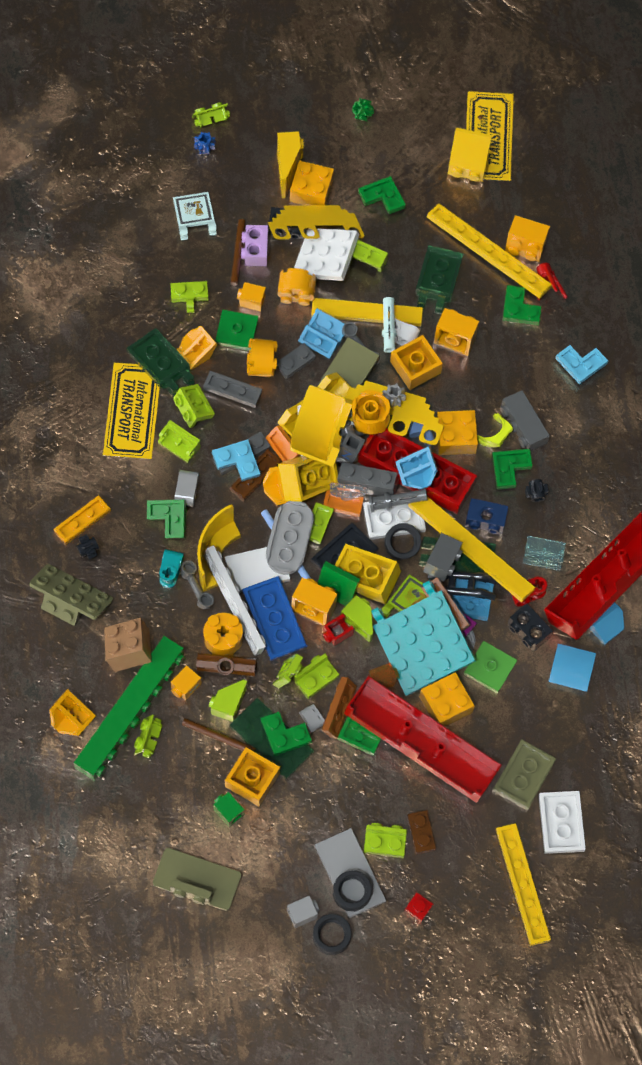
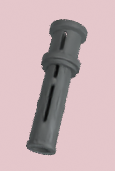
[369,489,428,513]

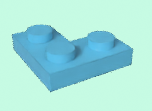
[555,345,608,385]
[212,439,260,481]

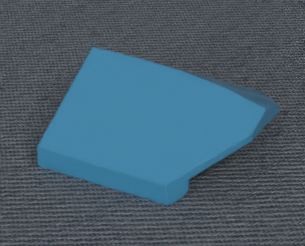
[395,446,438,489]
[589,603,624,645]

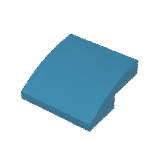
[298,308,345,359]
[452,579,494,621]
[548,643,596,692]

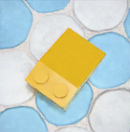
[448,128,492,182]
[277,131,304,198]
[278,456,339,501]
[335,544,401,604]

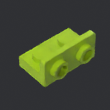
[173,384,215,428]
[294,653,340,699]
[364,823,407,858]

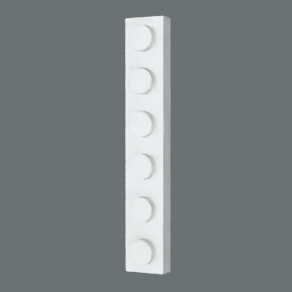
[203,546,266,656]

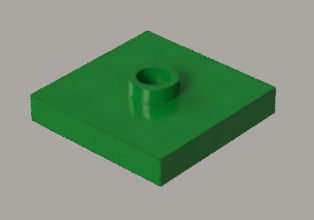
[215,309,258,351]
[318,561,360,606]

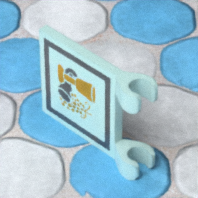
[173,192,217,240]

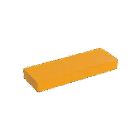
[54,495,111,545]

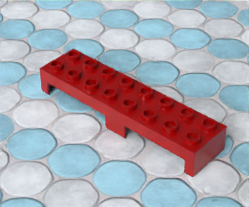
[544,511,642,640]
[344,676,502,803]

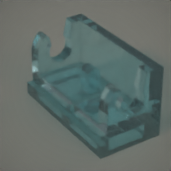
[523,536,566,570]

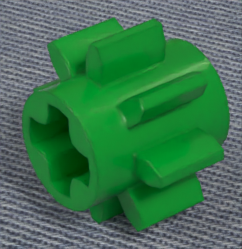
[352,98,374,121]

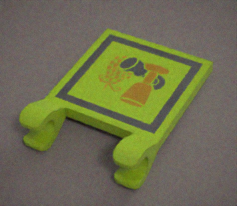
[382,574,427,618]

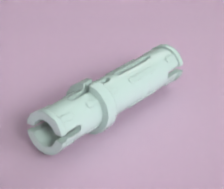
[382,297,397,353]

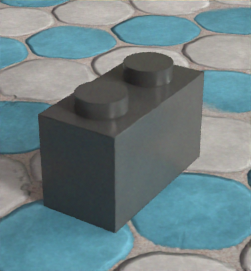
[423,533,463,581]

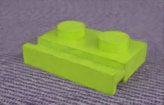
[272,654,303,688]

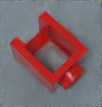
[322,614,354,646]

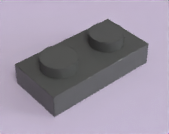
[276,343,316,380]

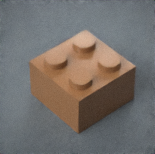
[104,618,152,672]

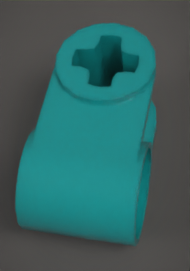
[159,549,184,588]

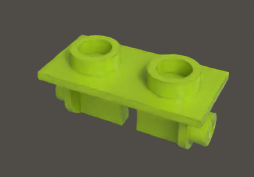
[192,102,230,128]
[134,714,162,758]

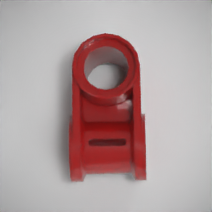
[510,576,547,607]

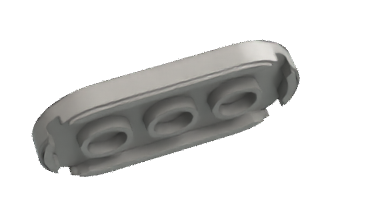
[266,501,314,575]

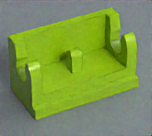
[351,240,388,272]
[158,420,201,463]

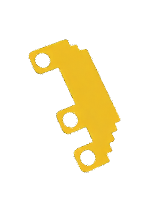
[268,205,364,239]
[345,381,444,445]

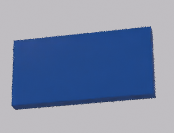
[242,576,307,661]

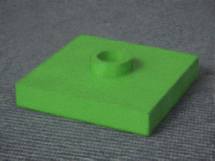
[464,641,517,694]

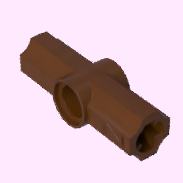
[196,653,257,676]

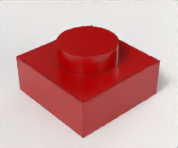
[405,892,433,922]

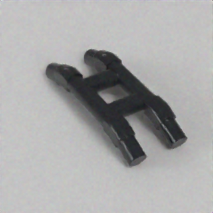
[428,571,497,601]

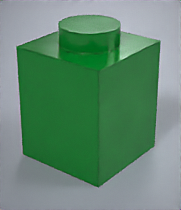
[213,792,245,828]

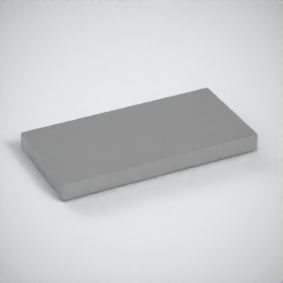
[315,828,386,919]

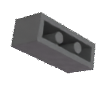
[500,390,549,452]
[337,462,399,496]

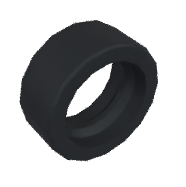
[384,523,421,560]
[333,870,372,912]
[312,914,352,955]

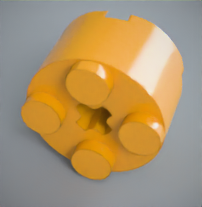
[277,268,316,306]
[247,338,277,377]
[352,390,390,434]
[203,613,243,655]

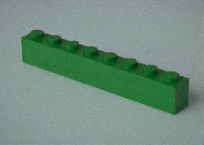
[74,636,185,781]

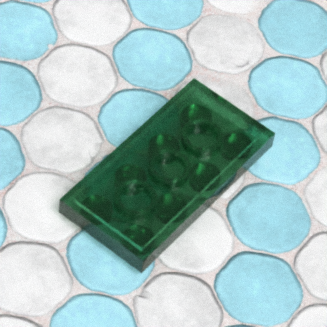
[229,698,314,780]

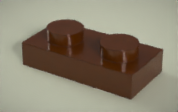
[407,810,436,855]

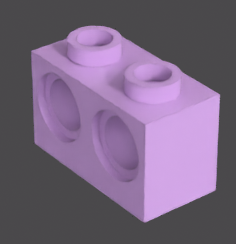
[241,225,268,266]

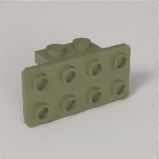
[29,564,113,626]
[153,848,241,911]

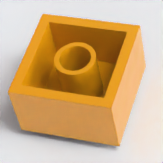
[290,161,334,205]
[505,215,550,262]
[434,308,479,356]
[390,335,443,390]
[436,410,478,455]
[291,577,337,626]
[419,672,474,729]
[225,747,280,807]

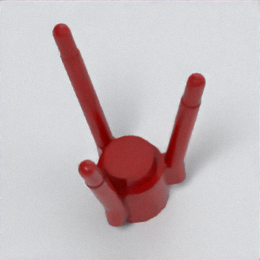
[536,262,567,300]

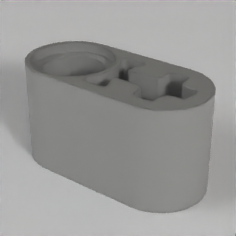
[174,470,199,507]

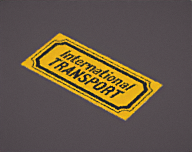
[466,91,513,181]
[103,363,160,459]

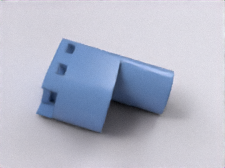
[408,421,434,446]

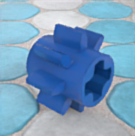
[194,132,216,155]

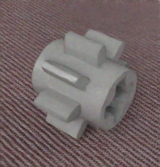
[383,383,406,408]

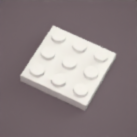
[294,228,359,281]

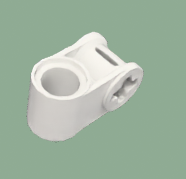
[388,318,420,346]

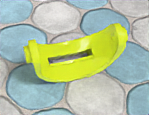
[477,413,513,448]

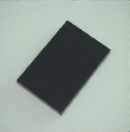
[311,523,379,571]

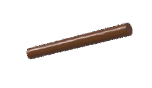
[231,219,245,286]
[182,718,257,753]

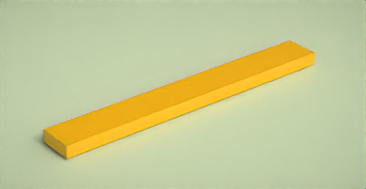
[427,204,552,299]
[408,497,535,603]

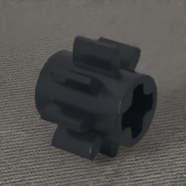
[525,479,549,502]
[76,534,100,559]

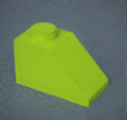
[341,595,373,642]
[209,680,247,722]

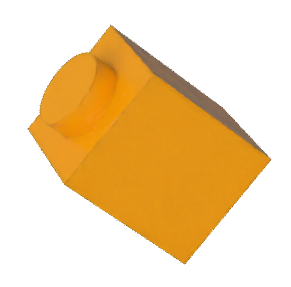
[237,282,266,312]
[170,665,202,701]

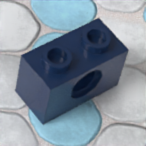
[465,498,508,534]

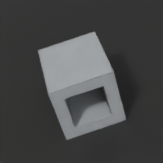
[287,896,320,928]

